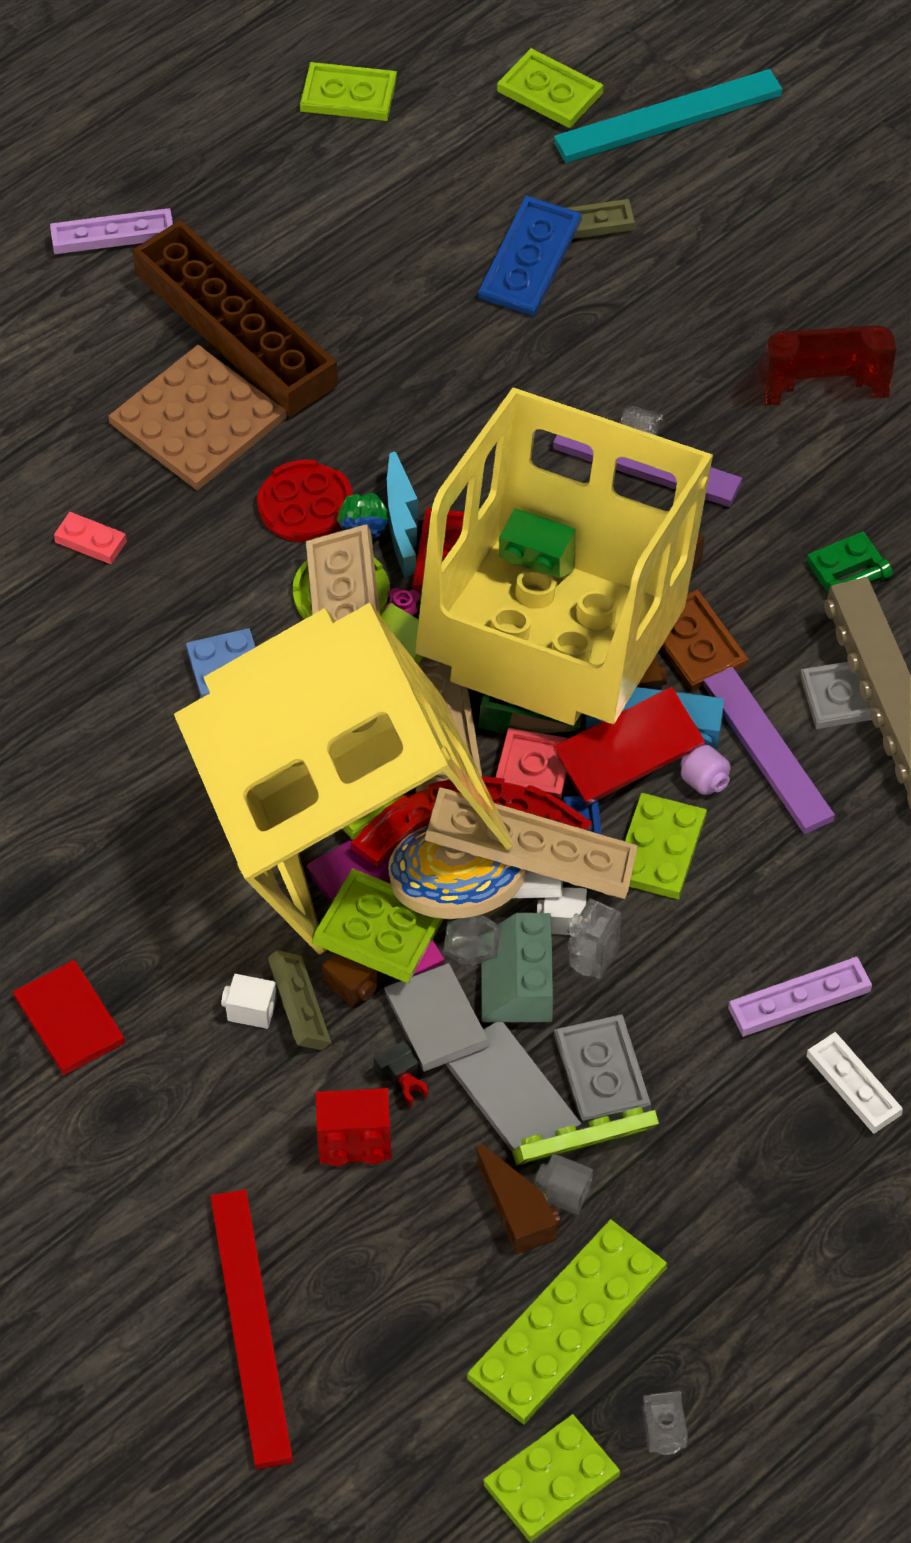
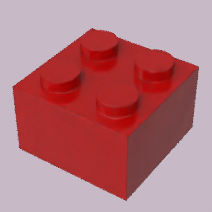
[316,1088,392,1166]

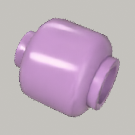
[680,745,731,795]

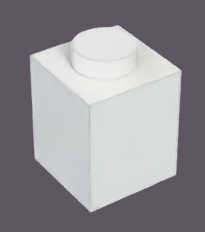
[537,887,587,936]
[221,974,277,1029]

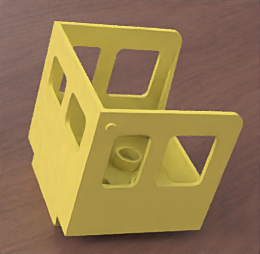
[415,388,713,726]
[174,602,514,955]

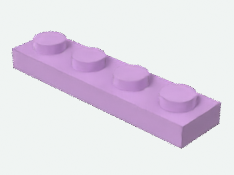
[50,208,173,254]
[728,957,872,1037]

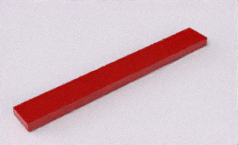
[210,1189,293,1470]

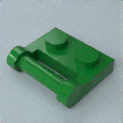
[806,531,893,594]

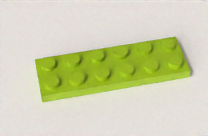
[467,1219,667,1425]

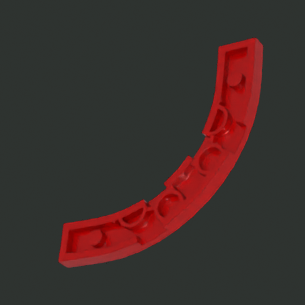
[351,776,592,868]

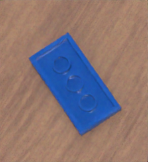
[478,196,582,317]

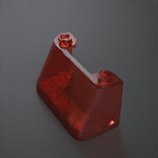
[759,326,896,406]

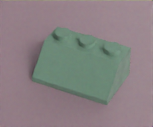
[481,913,553,1022]

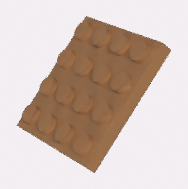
[109,345,287,491]

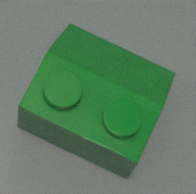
[499,508,575,578]

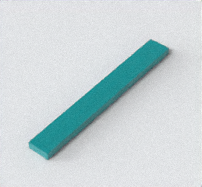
[554,69,782,163]

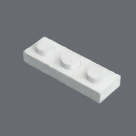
[807,1032,903,1134]

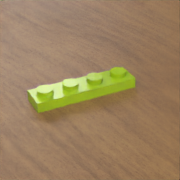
[512,1107,659,1165]

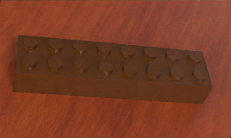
[132,219,338,418]

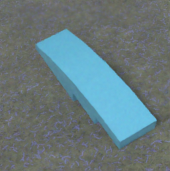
[387,452,418,578]

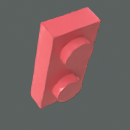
[54,512,127,564]

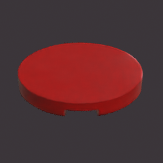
[257,460,353,542]

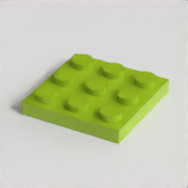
[312,868,443,984]

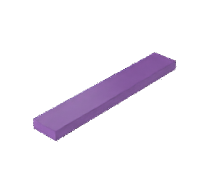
[553,435,742,507]
[703,667,835,835]

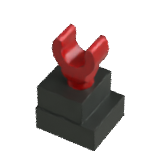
[374,1040,428,1107]

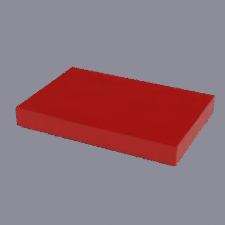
[13,959,125,1076]

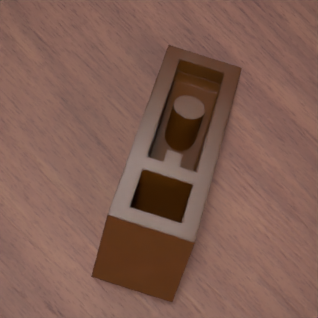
[476,1145,561,1255]

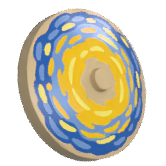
[388,825,527,919]

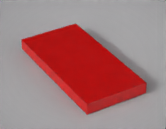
[554,687,705,806]

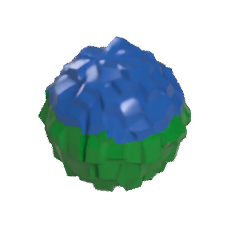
[337,493,388,539]

